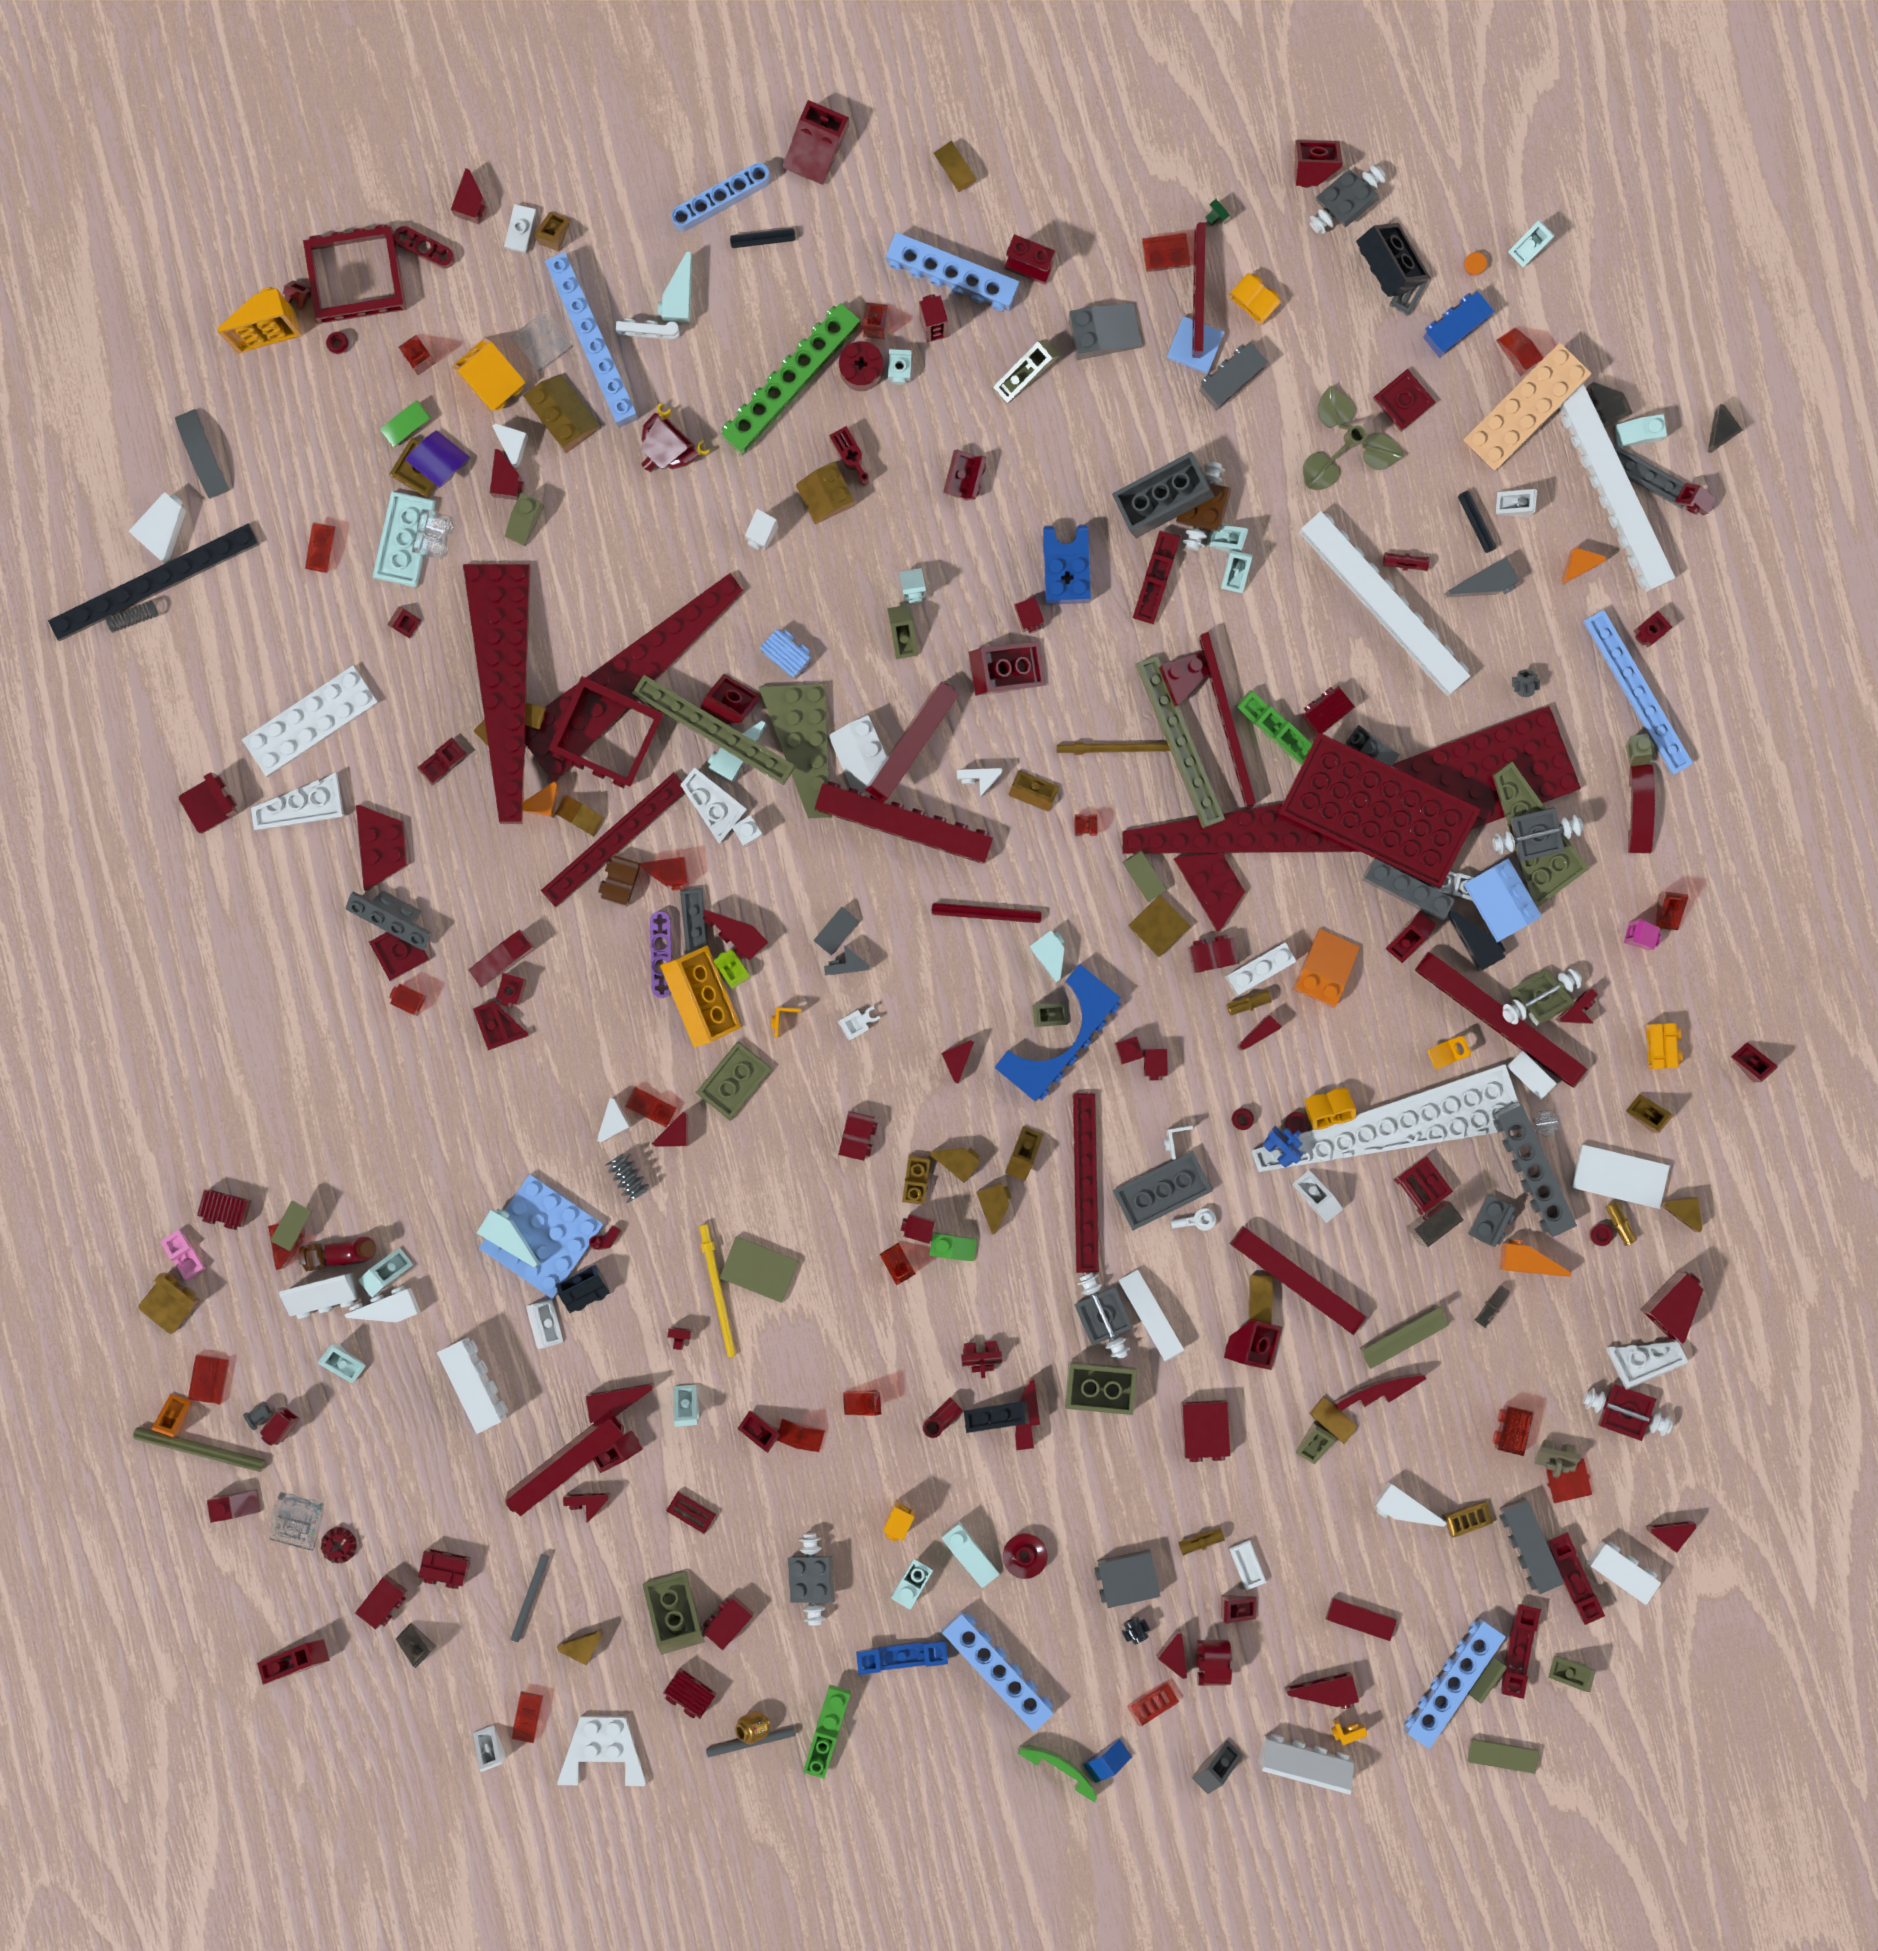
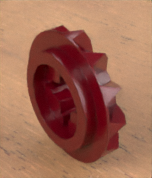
[320,1527,357,1564]

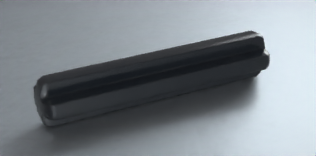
[730,228,796,248]
[1458,491,1497,553]

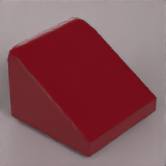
[387,606,421,639]

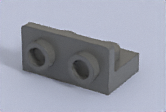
[1468,1194,1515,1247]

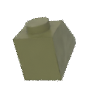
[505,493,544,546]
[887,604,918,659]

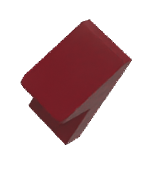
[1555,988,1598,1024]
[737,1410,780,1453]
[563,1493,610,1523]

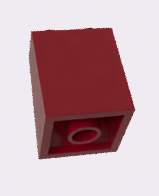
[1640,1271,1704,1344]

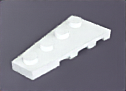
[251,773,344,831]

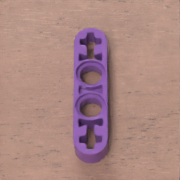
[650,911,672,998]

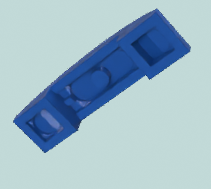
[856,1641,948,1675]

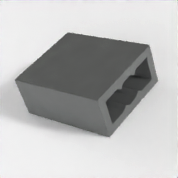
[1094,1549,1161,1608]

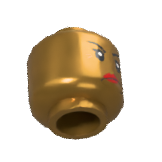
[735,1711,770,1745]

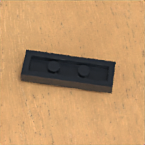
[964,1401,1030,1433]

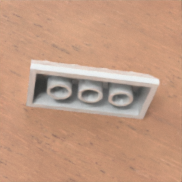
[1257,1734,1354,1795]

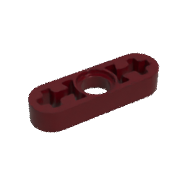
[394,226,455,269]

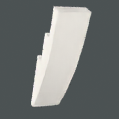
[1118,1269,1184,1362]

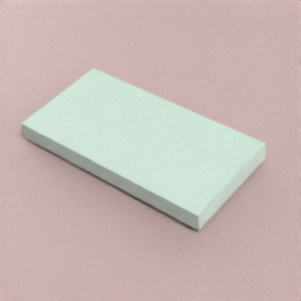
[372,491,436,588]

